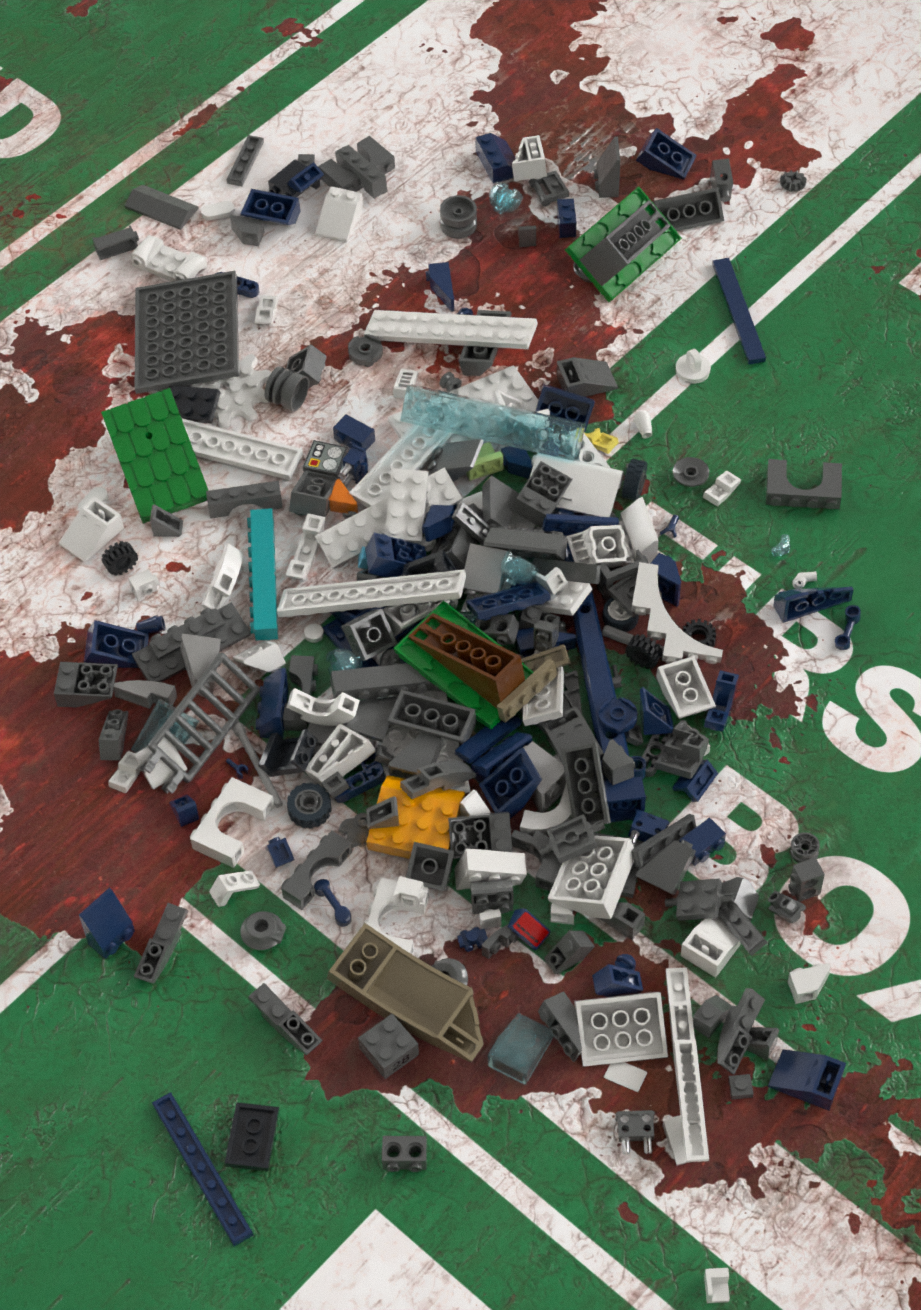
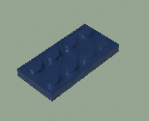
[466,581,551,620]

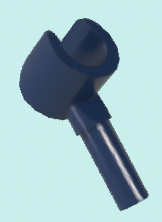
[226,758,248,779]

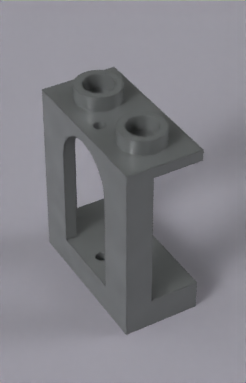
[597,549,649,601]

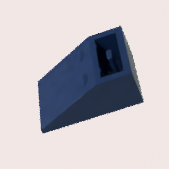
[365,532,427,577]
[768,1049,846,1111]

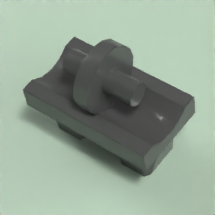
[768,891,806,923]

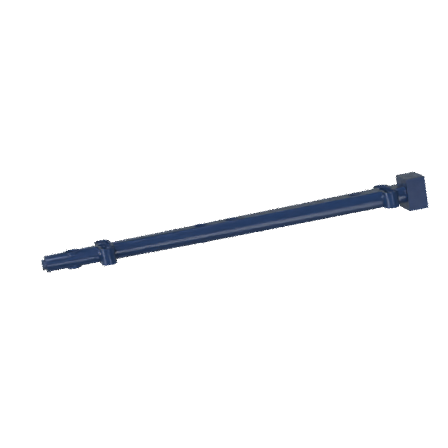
[541,440,646,822]

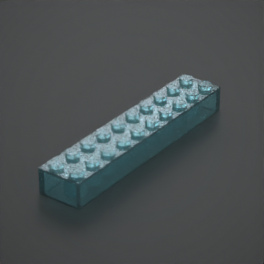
[400,384,586,461]

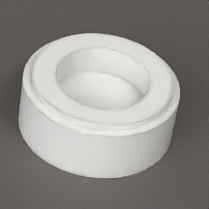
[304,624,324,643]

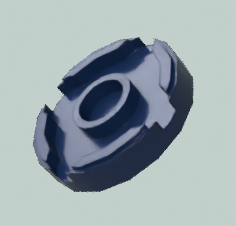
[598,697,638,733]

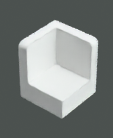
[534,567,568,595]
[704,1268,730,1303]

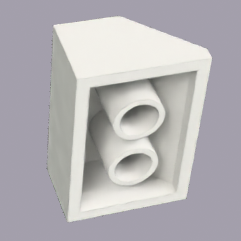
[618,497,658,564]
[382,600,450,635]

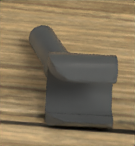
[612,665,622,689]

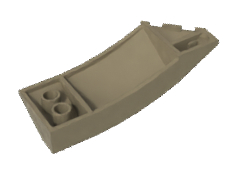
[327,923,484,1062]

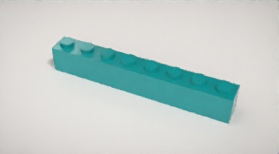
[247,508,278,641]

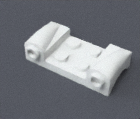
[131,235,207,282]

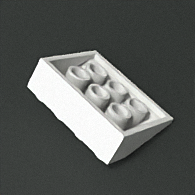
[548,836,634,919]
[574,992,668,1066]

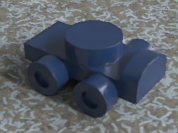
[457,927,488,952]

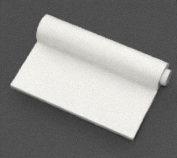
[530,452,624,517]

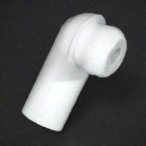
[793,571,817,589]

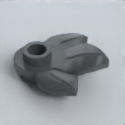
[338,813,370,848]

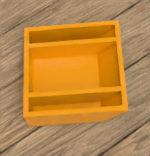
[366,775,465,859]

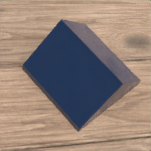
[640,687,674,735]

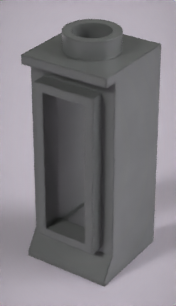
[92,225,139,260]

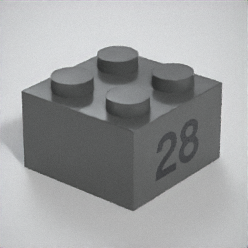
[341,609,398,661]
[358,1014,419,1079]

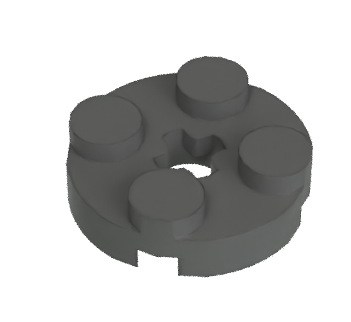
[348,334,383,367]

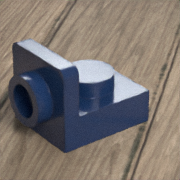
[265,836,295,868]

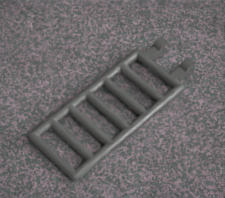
[139,653,260,794]

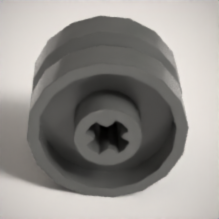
[440,195,477,238]

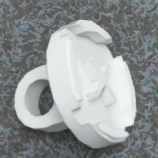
[676,349,711,384]

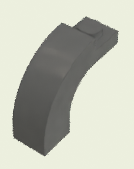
[511,830,561,892]

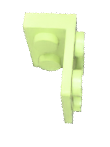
[466,442,503,481]

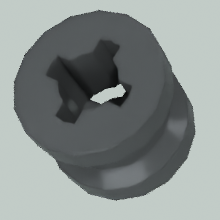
[439,372,462,392]

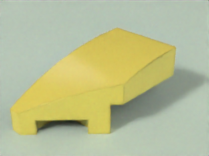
[584,428,619,454]

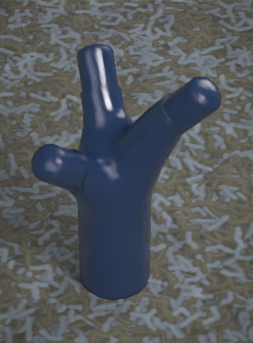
[355,462,368,484]
[660,515,679,538]

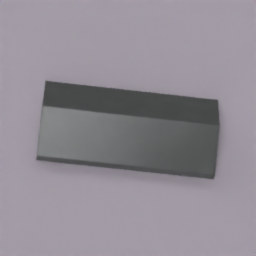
[125,185,199,230]

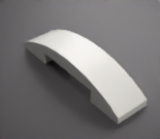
[286,514,325,580]

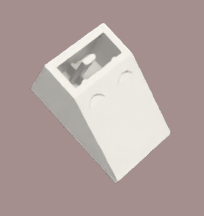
[59,497,124,563]
[681,915,741,978]

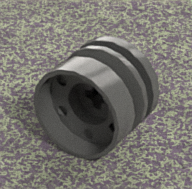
[264,366,309,411]

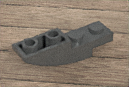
[400,760,476,799]
[134,903,188,984]
[248,983,322,1056]
[717,988,765,1074]

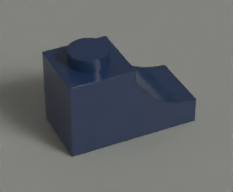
[592,964,643,997]

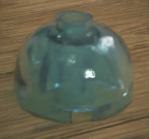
[489,182,523,214]
[500,551,539,586]
[326,648,362,676]

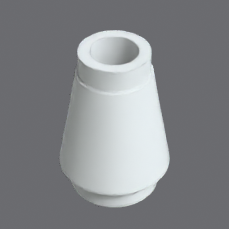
[633,410,652,438]

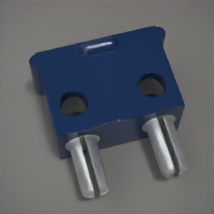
[340,444,368,487]
[628,809,669,845]

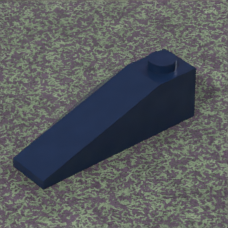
[773,587,854,623]

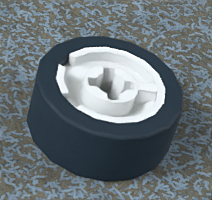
[603,598,639,632]

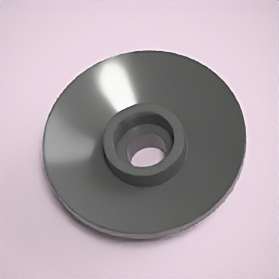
[673,457,709,487]

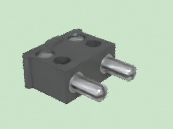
[615,1110,655,1154]

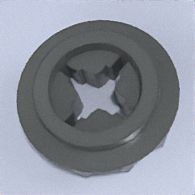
[780,170,807,191]

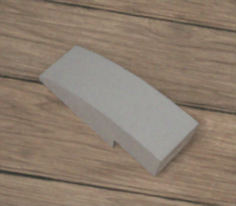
[113,680,177,709]

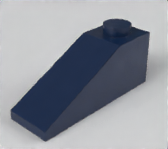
[425,262,455,312]
[514,628,576,658]

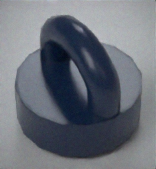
[615,954,636,971]

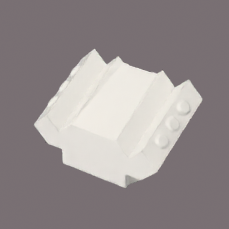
[566,525,634,568]

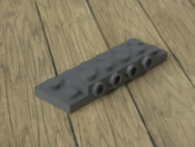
[132,602,251,682]

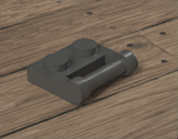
[529,170,569,207]

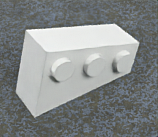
[512,135,547,181]
[305,724,376,787]
[454,848,527,890]

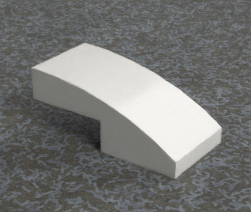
[255,295,278,325]
[703,471,741,507]
[109,751,141,793]

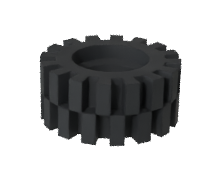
[101,541,138,576]
[682,619,716,647]
[625,634,663,669]

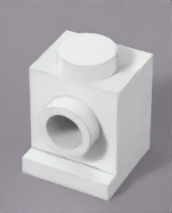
[128,569,160,602]

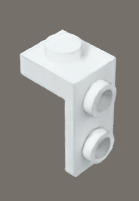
[209,871,260,907]

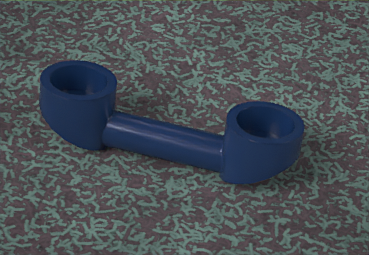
[835,605,861,650]
[314,879,352,927]

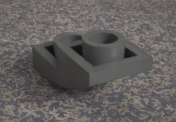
[482,924,519,959]

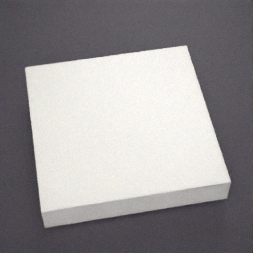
[133,737,187,789]

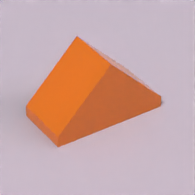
[329,479,358,514]

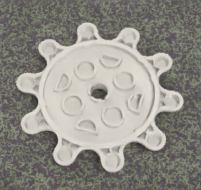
[185,354,271,429]

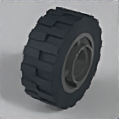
[622,458,647,501]
[287,782,331,829]

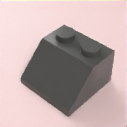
[286,344,327,388]
[406,842,454,891]

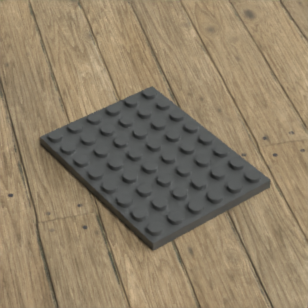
[135,271,240,394]

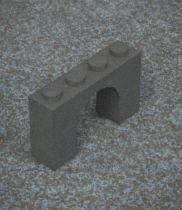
[318,136,395,192]
[766,459,842,509]

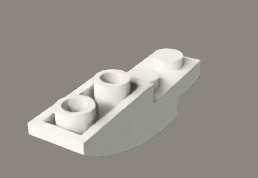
[201,544,243,610]

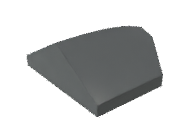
[722,877,759,921]

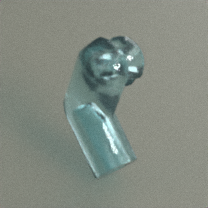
[771,534,790,557]

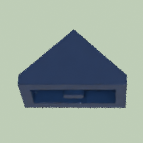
[169,794,199,827]

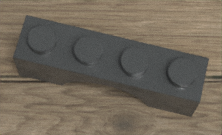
[335,145,388,199]
[206,481,283,519]
[283,655,318,731]
[281,830,352,910]

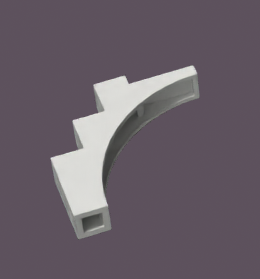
[632,562,723,664]

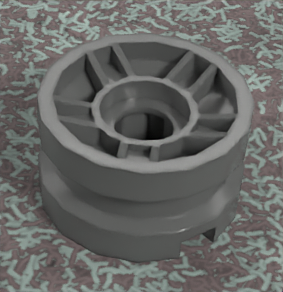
[790,832,820,863]

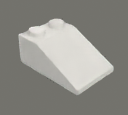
[315,187,363,242]
[656,656,716,719]

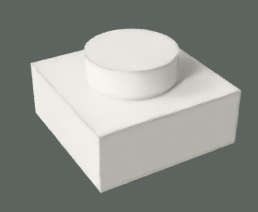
[479,909,501,929]

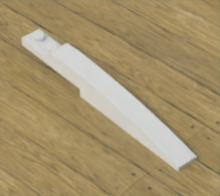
[666,968,709,1162]

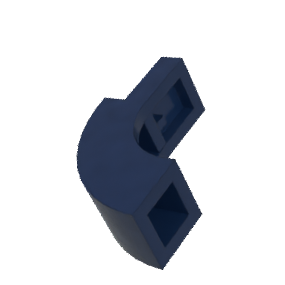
[704,670,739,731]

